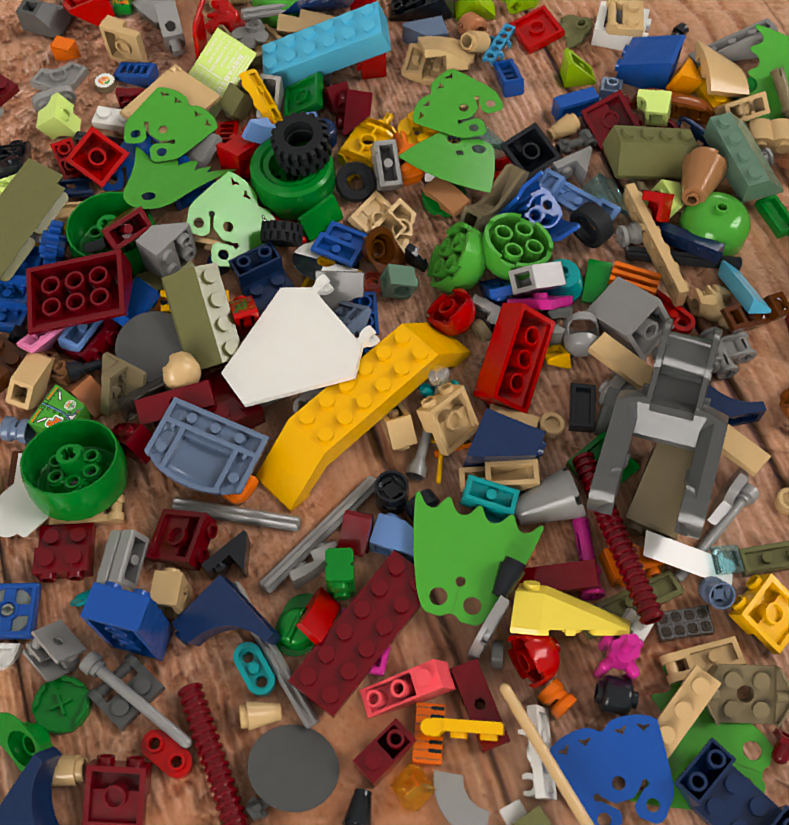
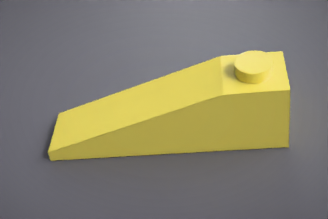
[510,580,631,636]

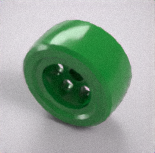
[250,138,336,220]
[66,192,156,279]
[20,419,128,521]

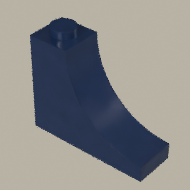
[706,384,767,426]
[171,575,282,647]
[0,746,62,825]

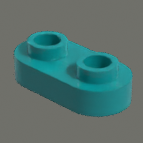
[233,642,276,697]

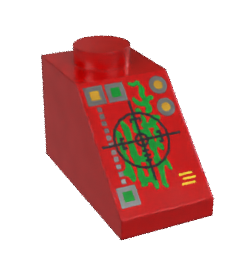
[229,295,259,337]

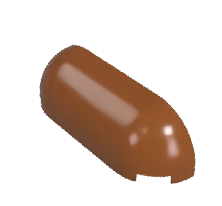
[630,88,714,125]

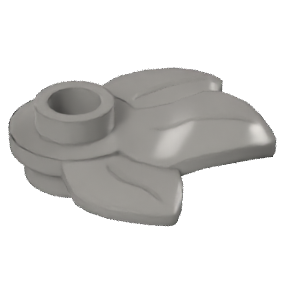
[231,19,269,49]

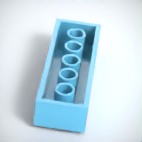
[262,1,391,88]

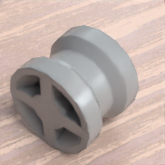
[616,221,643,248]

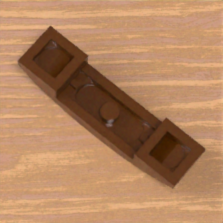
[720,291,789,333]

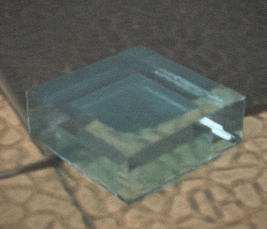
[710,545,744,575]

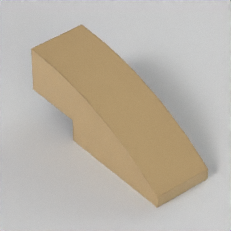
[276,9,336,36]
[459,459,540,496]

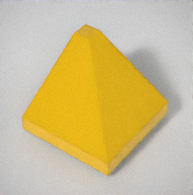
[544,344,571,369]

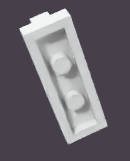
[518,704,557,801]

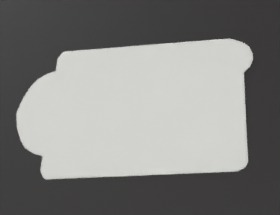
[0,476,78,537]

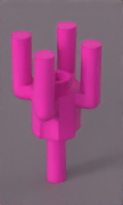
[594,633,644,683]

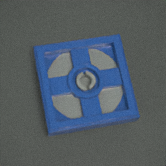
[0,583,42,640]

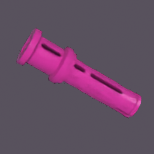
[572,517,605,601]

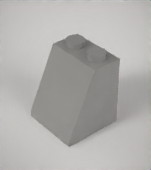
[586,276,675,361]

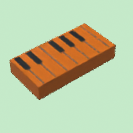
[412,702,445,766]

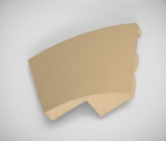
[417,36,479,71]
[695,40,750,98]
[347,190,416,255]

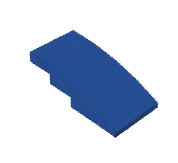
[0,246,44,333]

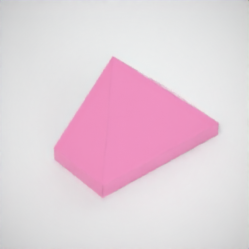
[16,328,66,354]

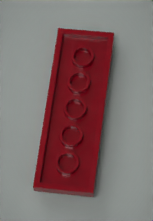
[288,550,435,719]

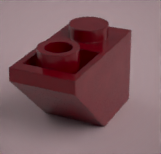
[335,89,373,135]
[111,422,153,464]
[353,718,417,788]

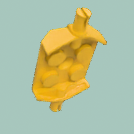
[337,112,396,185]

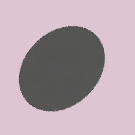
[115,311,182,383]
[247,725,339,812]

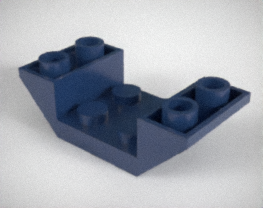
[228,241,295,318]
[674,738,789,825]

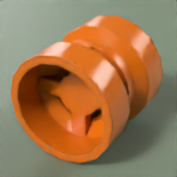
[537,678,578,720]

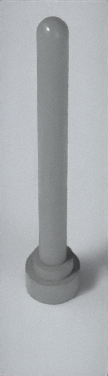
[405,367,450,481]
[674,483,760,582]
[79,650,192,748]

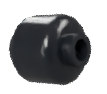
[594,675,639,717]

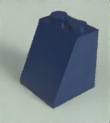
[463,408,547,467]

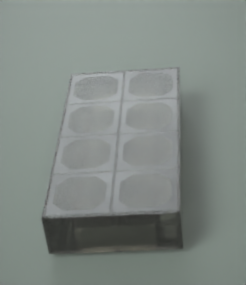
[654,605,715,643]

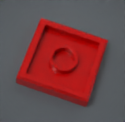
[509,5,565,55]

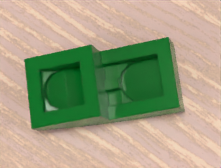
[580,259,612,305]

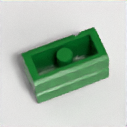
[325,548,356,601]

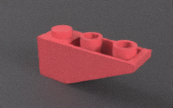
[360,659,456,718]

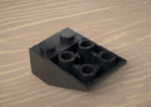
[389,0,455,22]
[0,140,32,179]

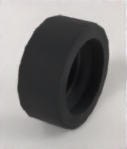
[569,202,614,248]

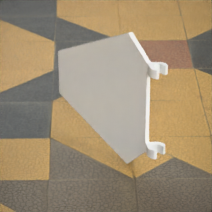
[221,274,380,407]

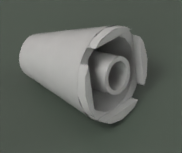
[514,466,586,526]

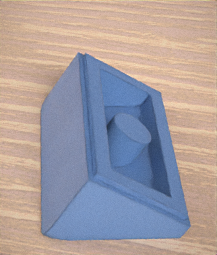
[58,320,104,352]

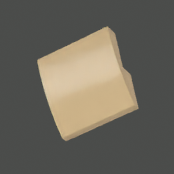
[401,43,446,87]

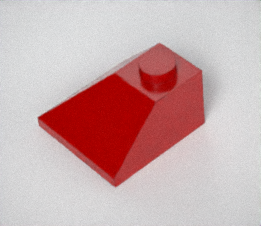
[65,126,130,189]

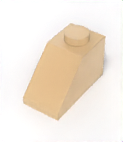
[380,402,417,451]

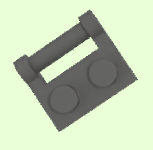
[87,652,166,731]

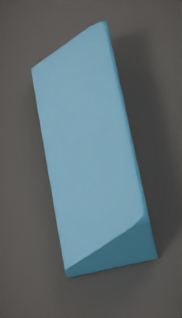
[717,260,771,314]

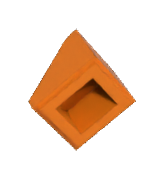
[50,35,81,61]

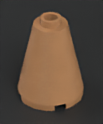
[681,146,728,206]

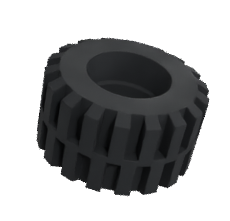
[270,111,332,176]

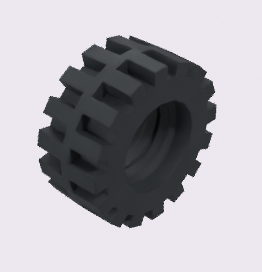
[260,220,303,247]

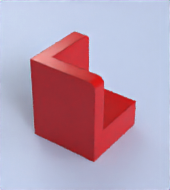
[642,190,674,222]

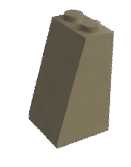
[622,442,694,541]

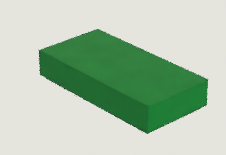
[754,194,789,239]

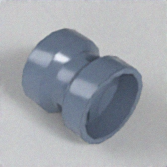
[0,416,35,444]
[698,576,736,610]

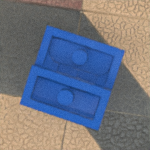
[310,220,368,268]

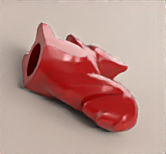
[205,0,247,36]

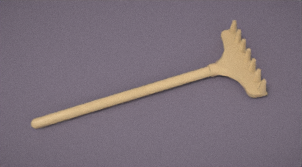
[499,683,594,825]

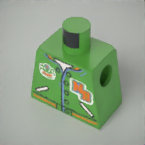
[27,384,91,434]

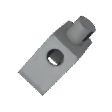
[154,0,186,56]

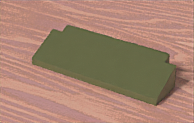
[0,158,68,282]

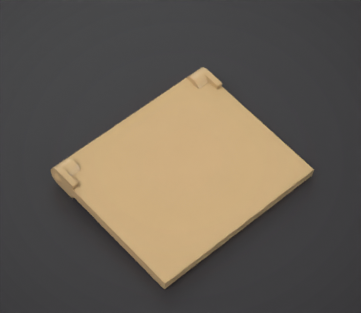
[120,64,221,143]

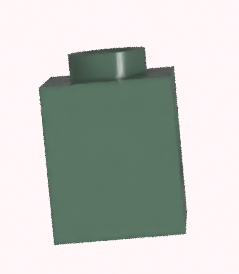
[379,264,418,300]

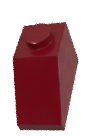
[323,81,349,116]
[101,206,152,250]

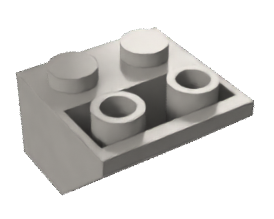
[135,222,197,279]

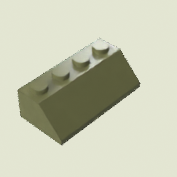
[602,125,698,180]
[161,262,241,371]

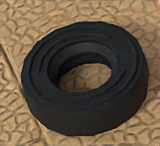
[335,161,375,203]

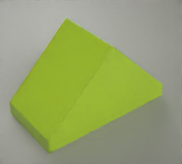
[455,0,496,21]
[560,47,596,88]

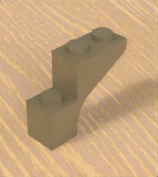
[459,164,529,234]

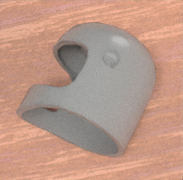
[563,311,599,357]

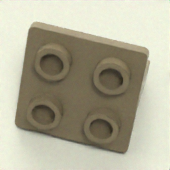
[100,352,147,417]

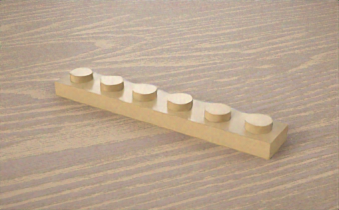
[622,183,689,307]

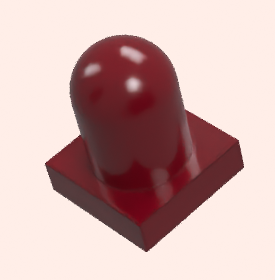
[771,728,789,765]

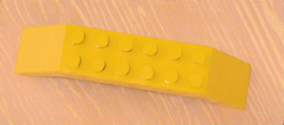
[256,322,471,513]

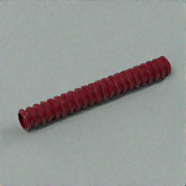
[572,452,665,625]
[177,682,250,825]

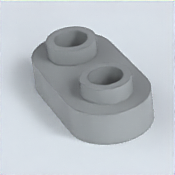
[32,85,76,112]

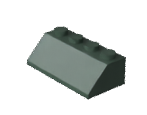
[703,112,784,203]

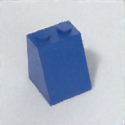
[614,35,686,90]

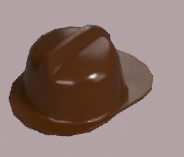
[362,227,406,275]

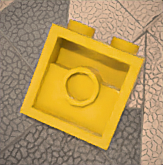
[729,574,789,654]

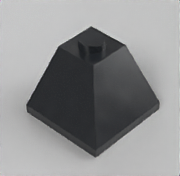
[500,122,562,181]

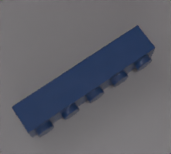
[655,222,725,263]

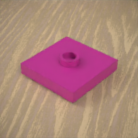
[507,292,573,310]

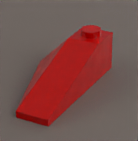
[63,0,115,26]

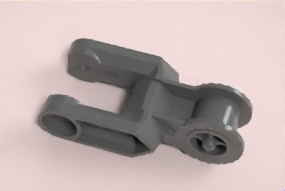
[587,318,729,540]

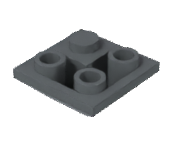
[16,0,75,38]

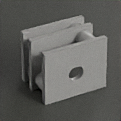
[22,620,86,683]

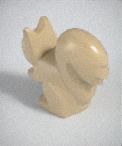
[687,284,733,330]

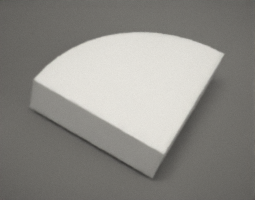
[0,643,23,671]

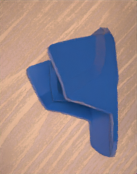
[485,170,581,242]

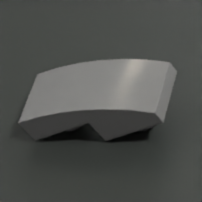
[289,541,338,590]

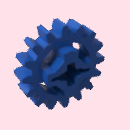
[39,220,68,265]

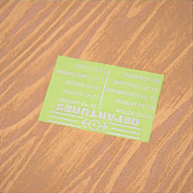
[188,28,257,119]

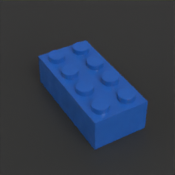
[80,581,174,661]

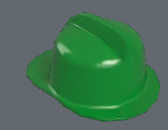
[275,593,315,657]
[0,712,53,772]

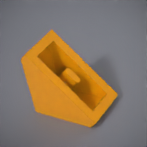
[665,57,703,95]

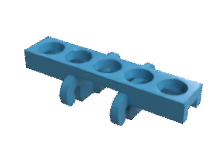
[482,23,515,66]

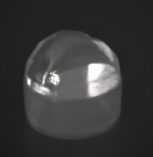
[428,364,450,387]

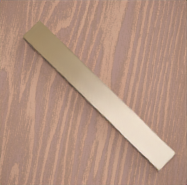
[588,332,771,477]

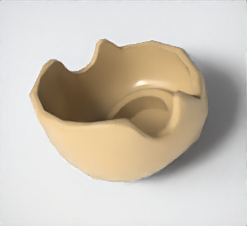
[162,351,202,390]

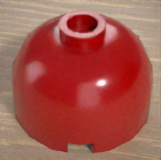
[427,288,476,336]
[507,633,561,689]

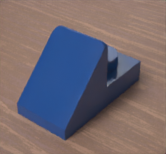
[479,278,513,307]

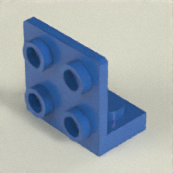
[112,277,161,326]

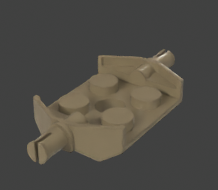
[705,664,789,727]

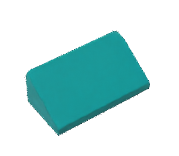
[459,474,520,519]

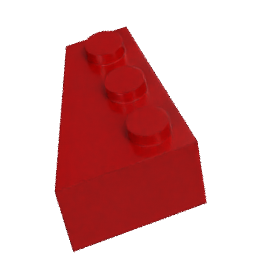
[216,125,260,182]

